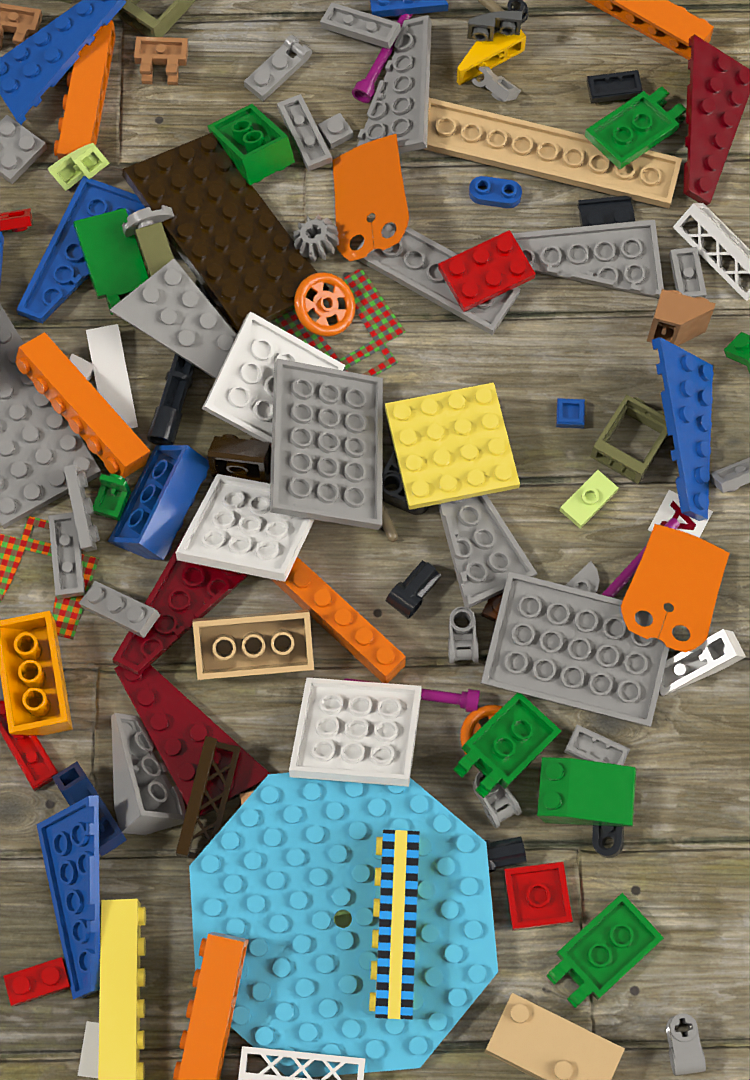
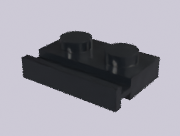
[577,196,635,227]

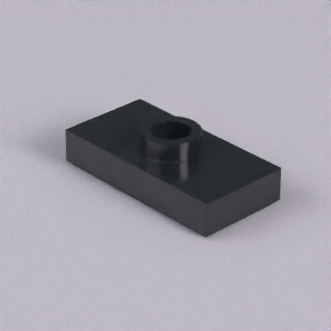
[586,70,643,104]

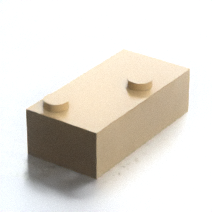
[193,609,314,680]
[484,993,625,1080]

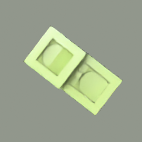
[48,143,110,191]

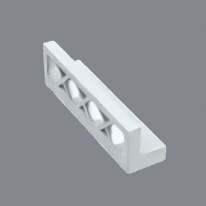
[673,203,750,301]
[238,1046,366,1080]

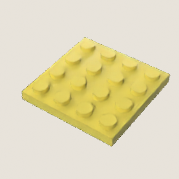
[385,383,520,510]

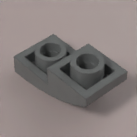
[467,11,523,42]

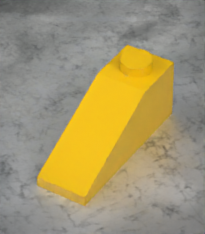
[457,30,526,86]

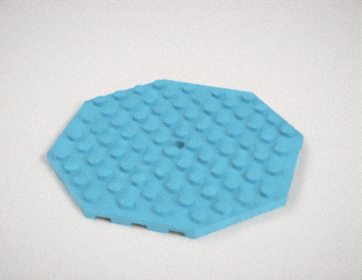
[189,773,498,1078]

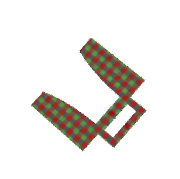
[274,268,406,376]

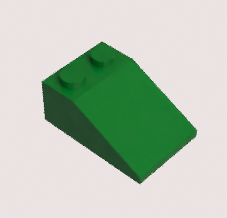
[207,104,295,185]
[537,757,636,827]

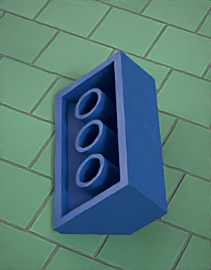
[108,445,209,560]

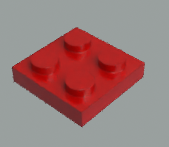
[504,862,573,931]

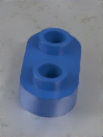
[469,176,522,208]

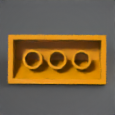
[0,611,73,735]

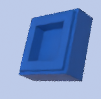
[556,398,585,429]

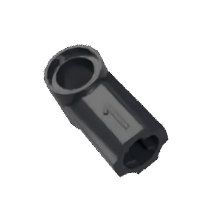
[385,560,441,619]
[485,836,527,873]

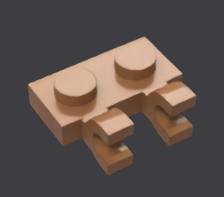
[0,3,43,51]
[134,36,188,85]

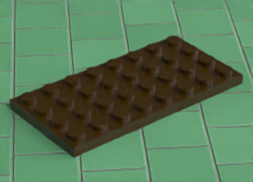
[122,133,329,334]

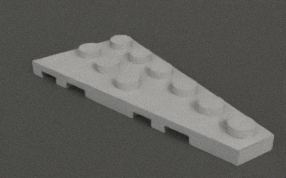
[357,15,432,154]
[494,220,664,298]
[109,259,237,378]
[438,495,537,610]

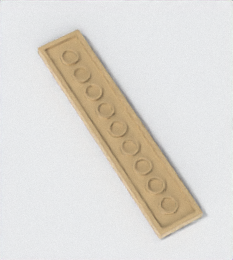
[424,98,682,209]

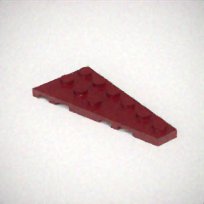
[683,34,750,205]
[112,527,249,675]
[114,665,270,818]

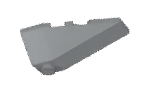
[111,713,186,835]

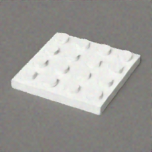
[202,312,345,447]
[176,474,314,582]
[289,677,422,787]

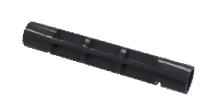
[147,280,216,445]

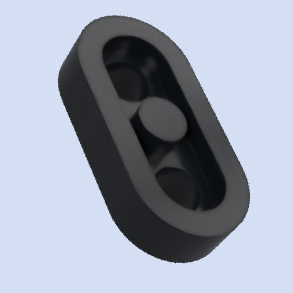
[592,825,624,858]

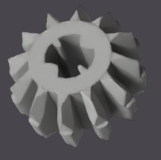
[293,214,339,262]

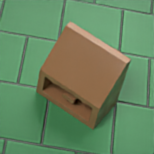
[647,289,716,346]

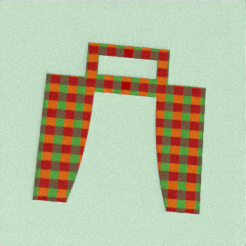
[0,516,99,640]

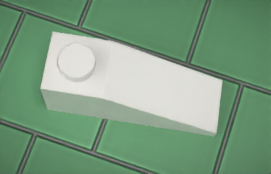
[659,629,746,696]

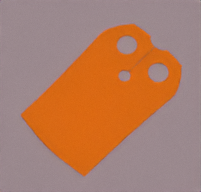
[332,134,409,261]
[621,524,730,653]

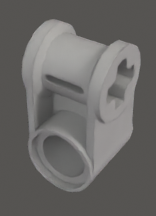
[448,606,478,664]
[473,771,522,828]
[666,1013,706,1076]

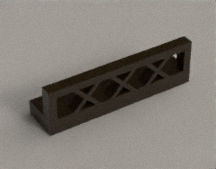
[176,736,241,860]

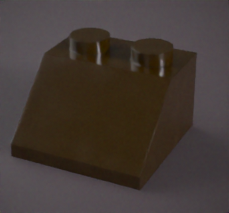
[207,434,271,483]

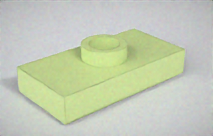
[560,470,619,529]

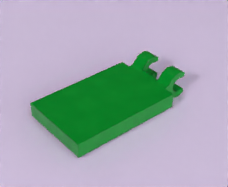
[585,87,686,170]
[73,208,149,315]
[453,693,561,798]
[546,893,664,1008]

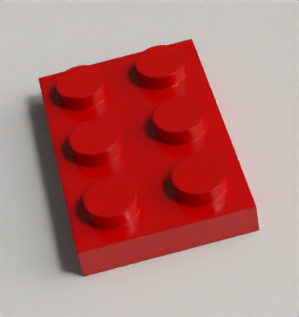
[438,230,536,312]

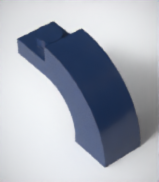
[52,761,127,857]

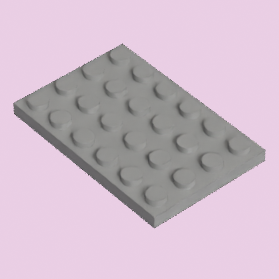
[270,358,383,530]
[480,571,674,727]

